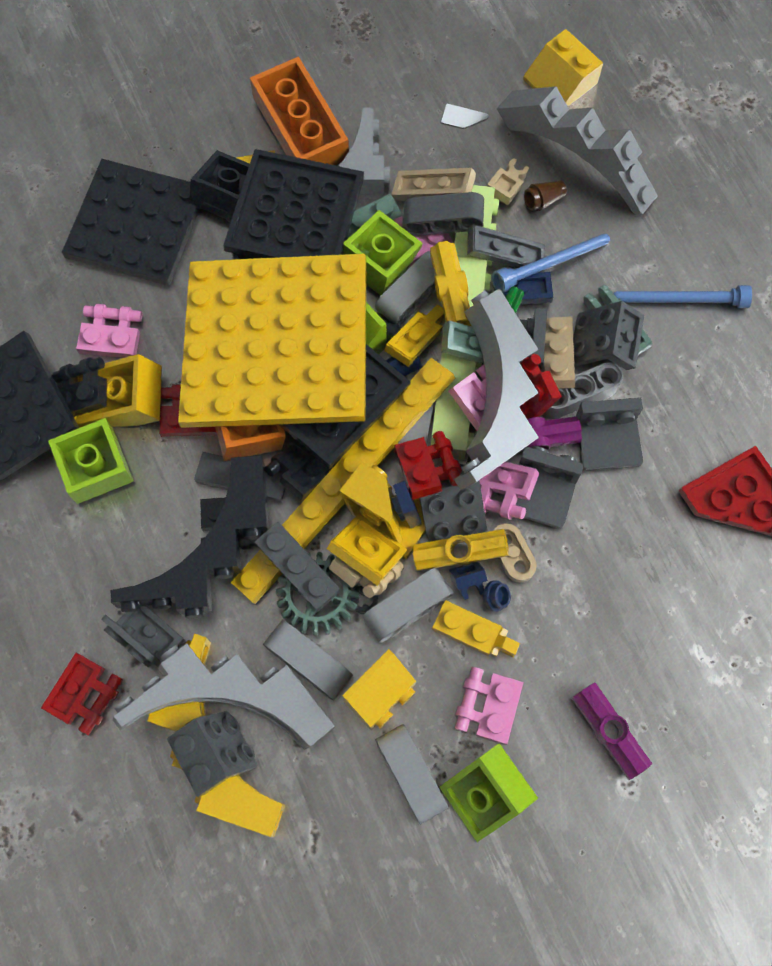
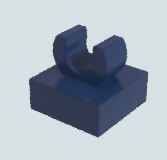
[449,561,488,600]

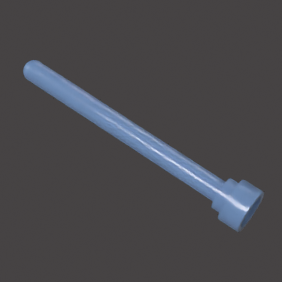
[492,234,610,293]
[614,285,752,308]

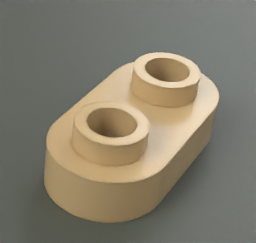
[493,523,537,583]

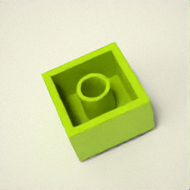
[48,418,134,504]

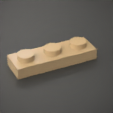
[392,168,476,201]
[544,316,575,389]

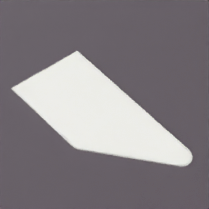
[441,104,489,128]

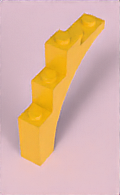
[147,633,285,837]

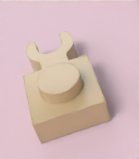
[487,158,529,205]

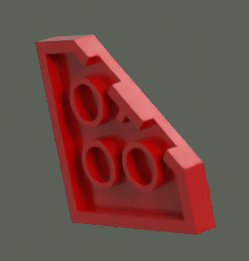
[679,446,772,536]

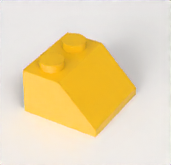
[523,29,603,106]
[339,462,402,544]
[342,649,416,730]

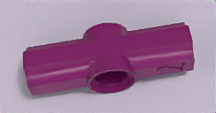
[520,416,582,452]
[572,682,652,780]

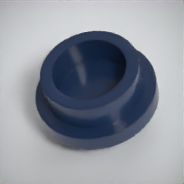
[483,580,511,612]

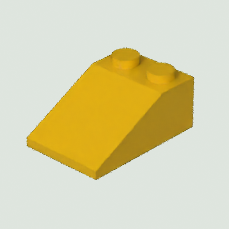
[74,354,162,428]

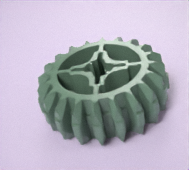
[275,552,360,636]

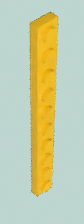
[231,358,455,604]

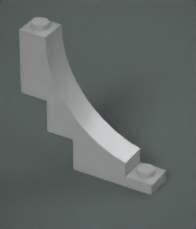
[454,288,539,490]

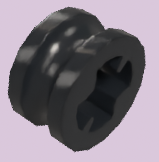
[351,585,378,615]

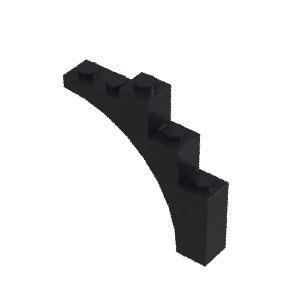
[110,455,269,619]

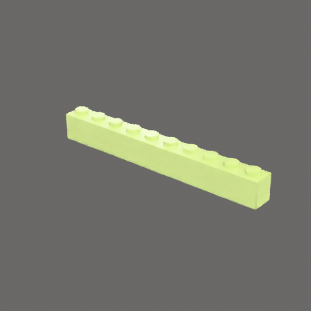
[431,185,499,460]

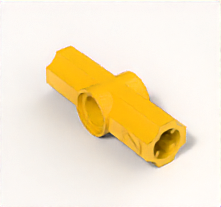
[430,241,472,326]
[413,529,509,571]

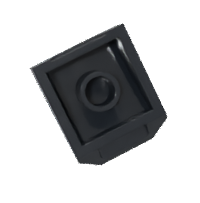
[190,150,250,222]

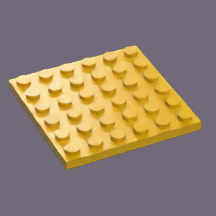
[178,254,367,428]

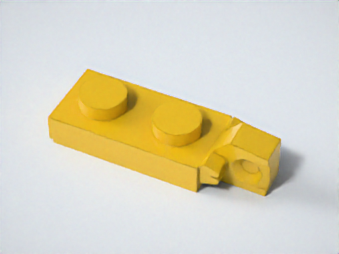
[385,305,444,367]
[432,600,520,657]

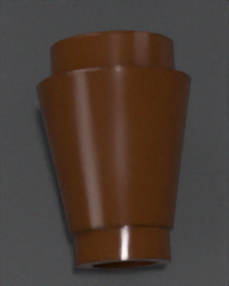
[524,180,567,211]

